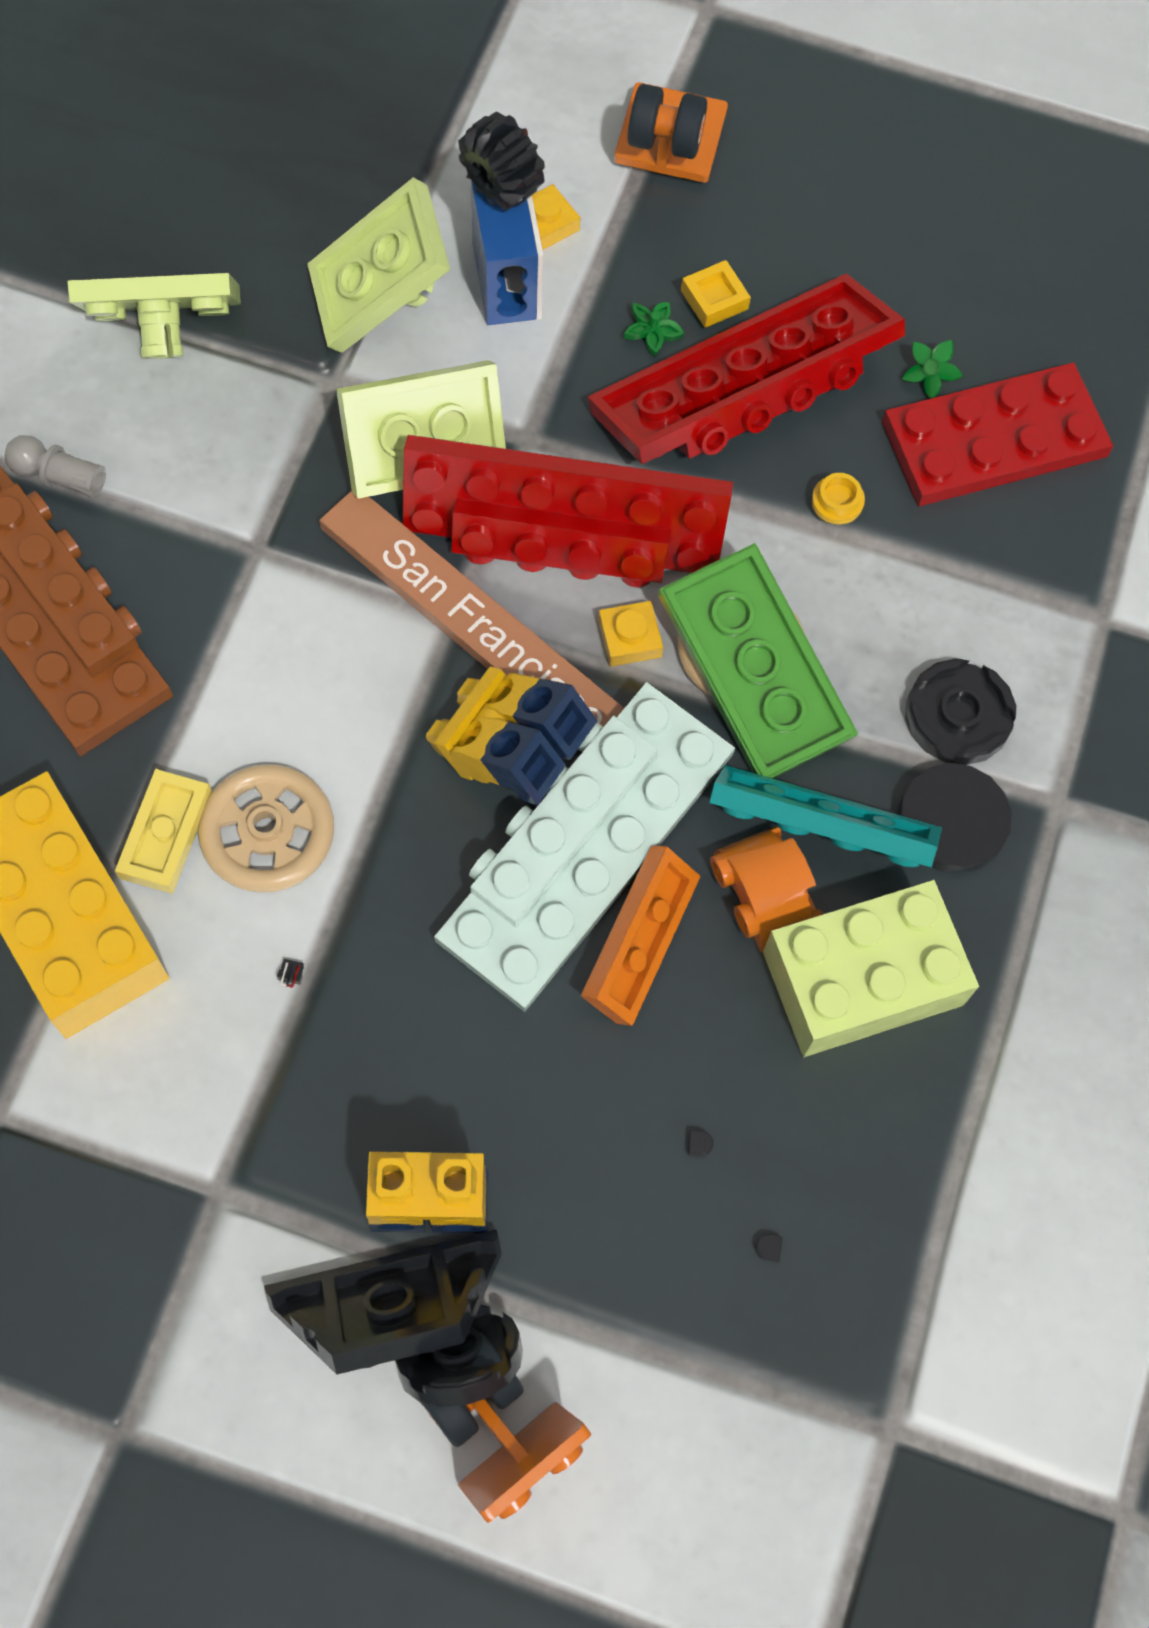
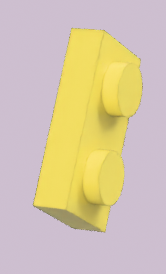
[115,769,212,894]

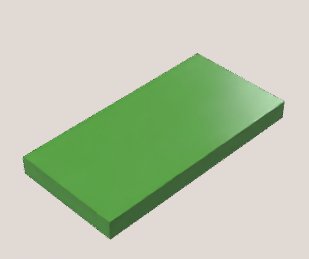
[657,543,858,779]

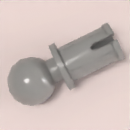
[4,435,106,499]

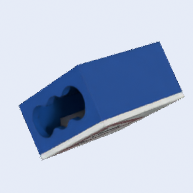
[471,180,543,326]

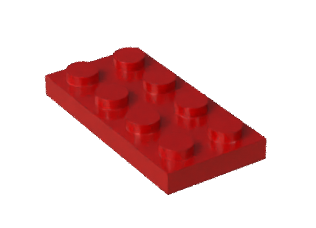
[882,362,1114,507]

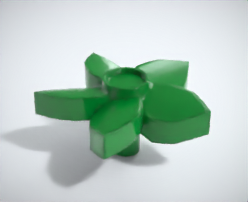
[623,302,684,357]
[902,339,965,399]

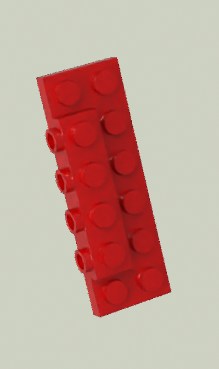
[587,273,905,464]
[403,435,733,588]

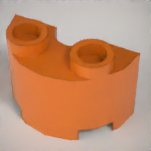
[710,826,823,952]

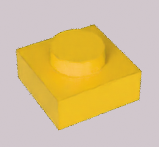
[532,184,581,250]
[681,260,751,328]
[598,601,664,667]

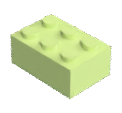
[763,880,979,1058]

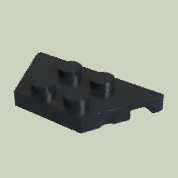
[264,1229,502,1375]

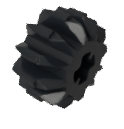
[458,111,545,211]

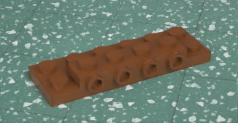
[0,466,173,757]

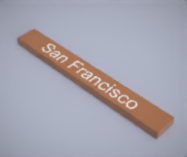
[319,491,624,727]

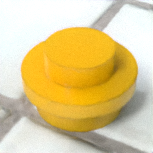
[812,473,865,525]

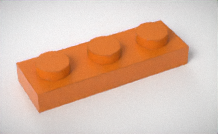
[581,846,701,1026]

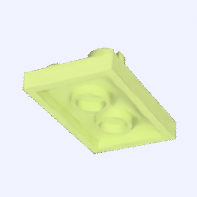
[307,177,450,353]
[68,273,241,359]
[336,360,506,499]

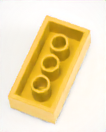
[0,771,170,1039]

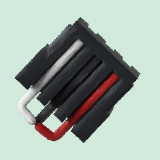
[277,959,304,988]

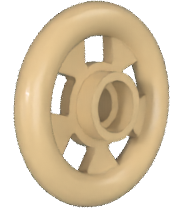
[198,764,334,893]

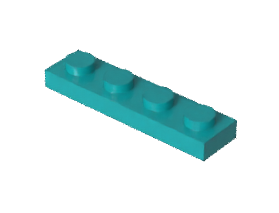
[710,765,942,868]

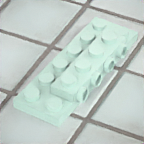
[434,682,735,1012]

